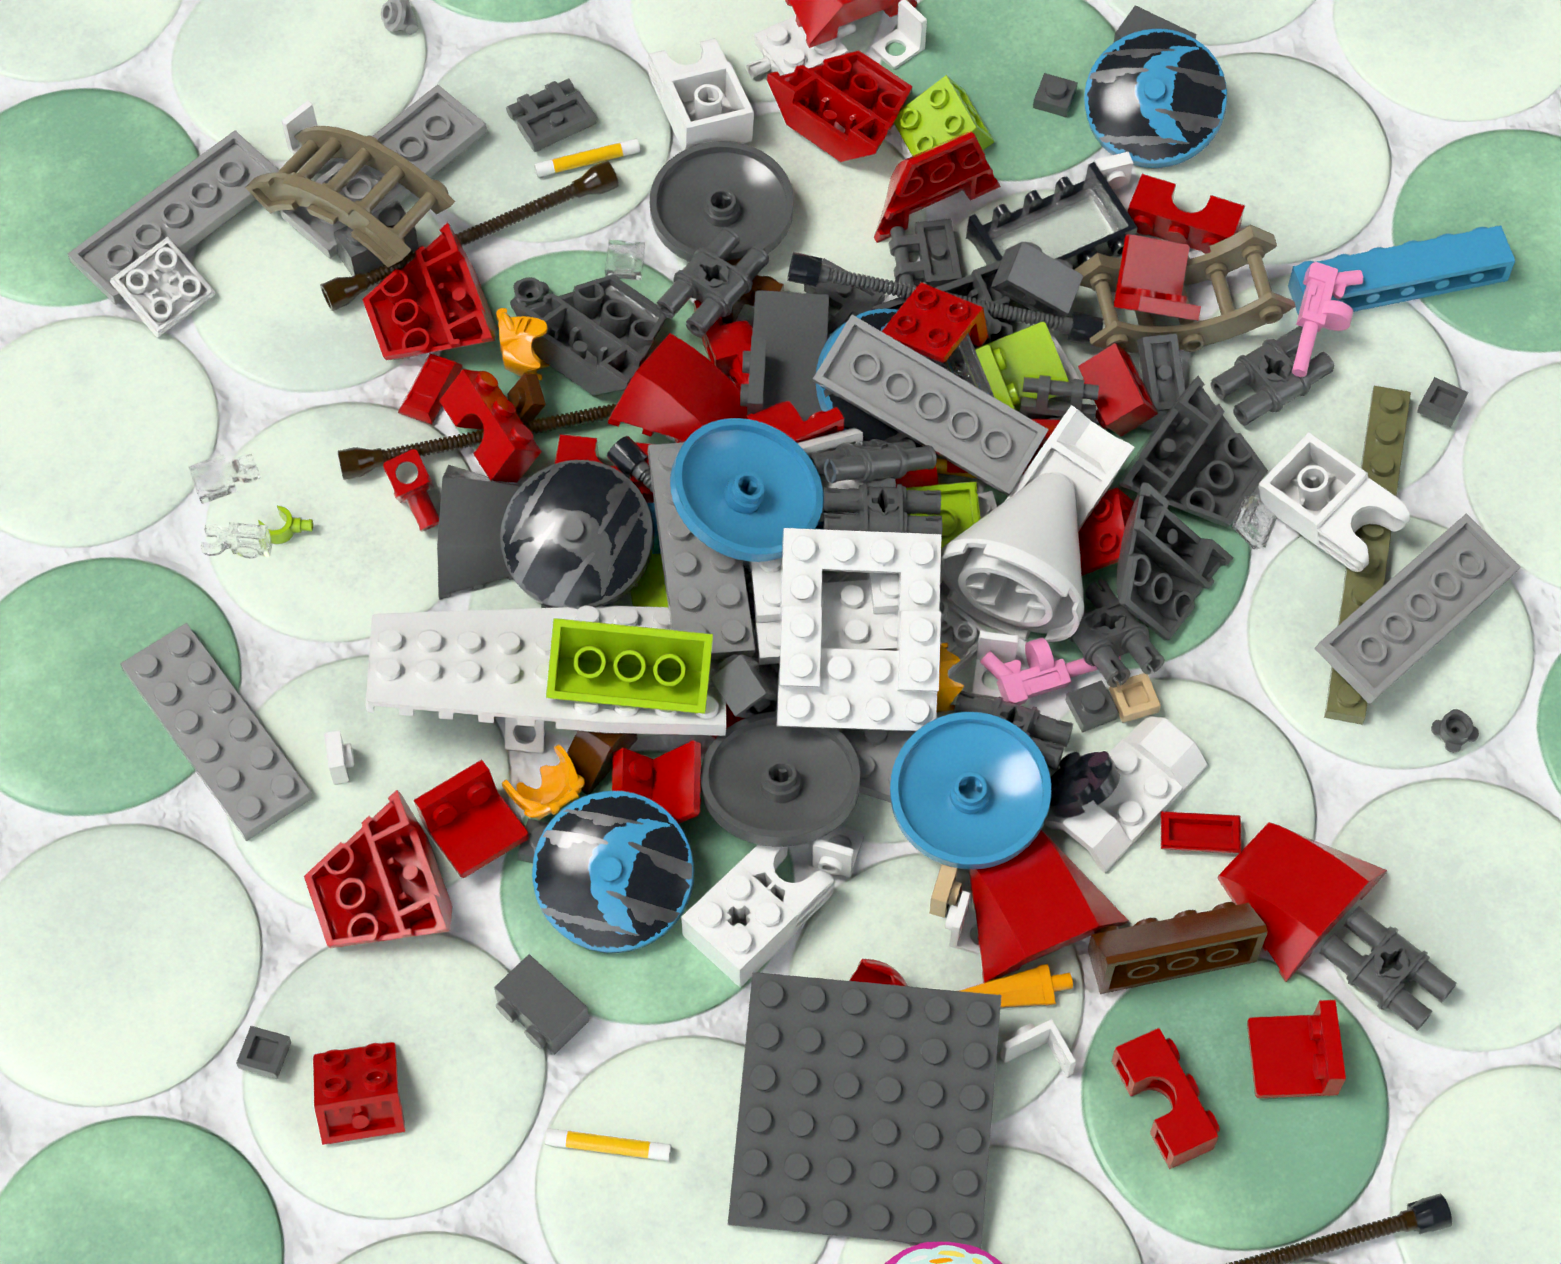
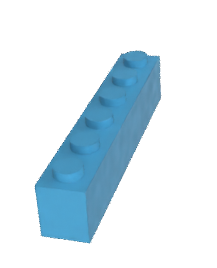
[1288,225,1515,315]

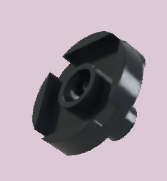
[1049,751,1120,818]

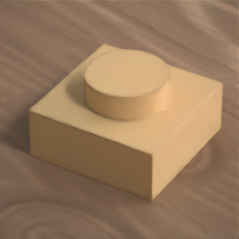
[1109,673,1161,723]
[929,864,962,918]

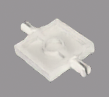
[746,16,857,79]

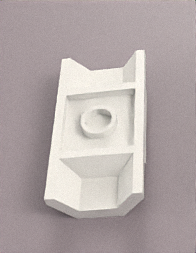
[1005,405,1135,532]
[1045,716,1207,873]

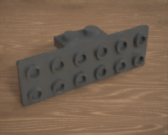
[740,291,829,422]

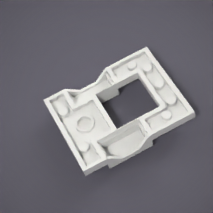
[749,477,899,665]
[777,528,941,732]

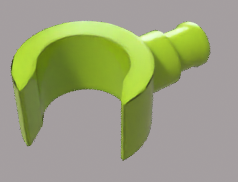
[258,505,313,544]

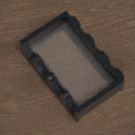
[966,162,1138,301]

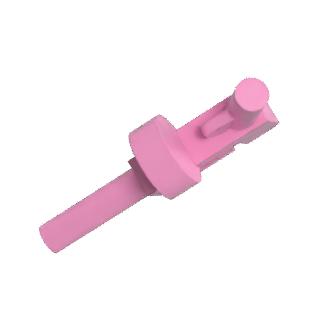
[1292,262,1363,377]
[980,638,1121,705]

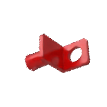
[383,449,439,532]

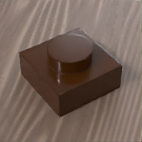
[507,373,546,423]

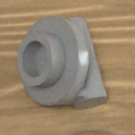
[381,0,418,34]

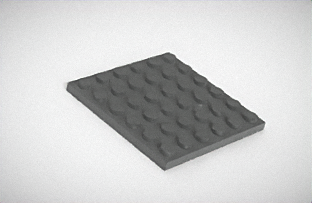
[728,972,1001,1249]

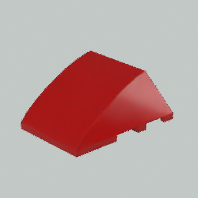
[785,0,917,48]
[767,50,913,162]
[874,131,1001,243]
[362,222,497,360]
[607,333,747,443]
[304,790,453,948]
[1217,822,1387,982]
[969,830,1129,983]

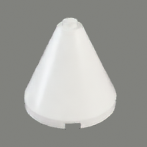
[940,472,1084,642]

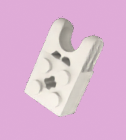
[648,38,754,151]
[1259,432,1410,572]
[681,845,835,988]

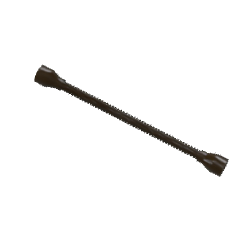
[320,161,619,311]
[338,402,618,480]

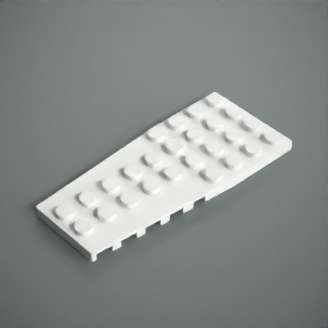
[366,606,726,736]

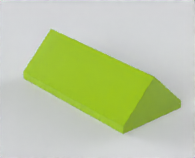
[546,618,713,714]

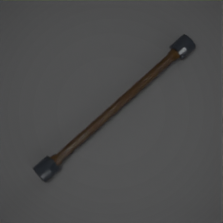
[1229,1193,1452,1264]

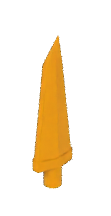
[959,964,1073,1008]

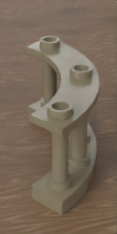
[245,126,456,267]
[1075,224,1296,353]

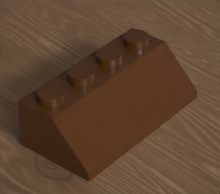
[1088,902,1268,994]

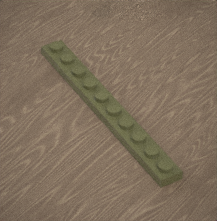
[1324,385,1411,725]

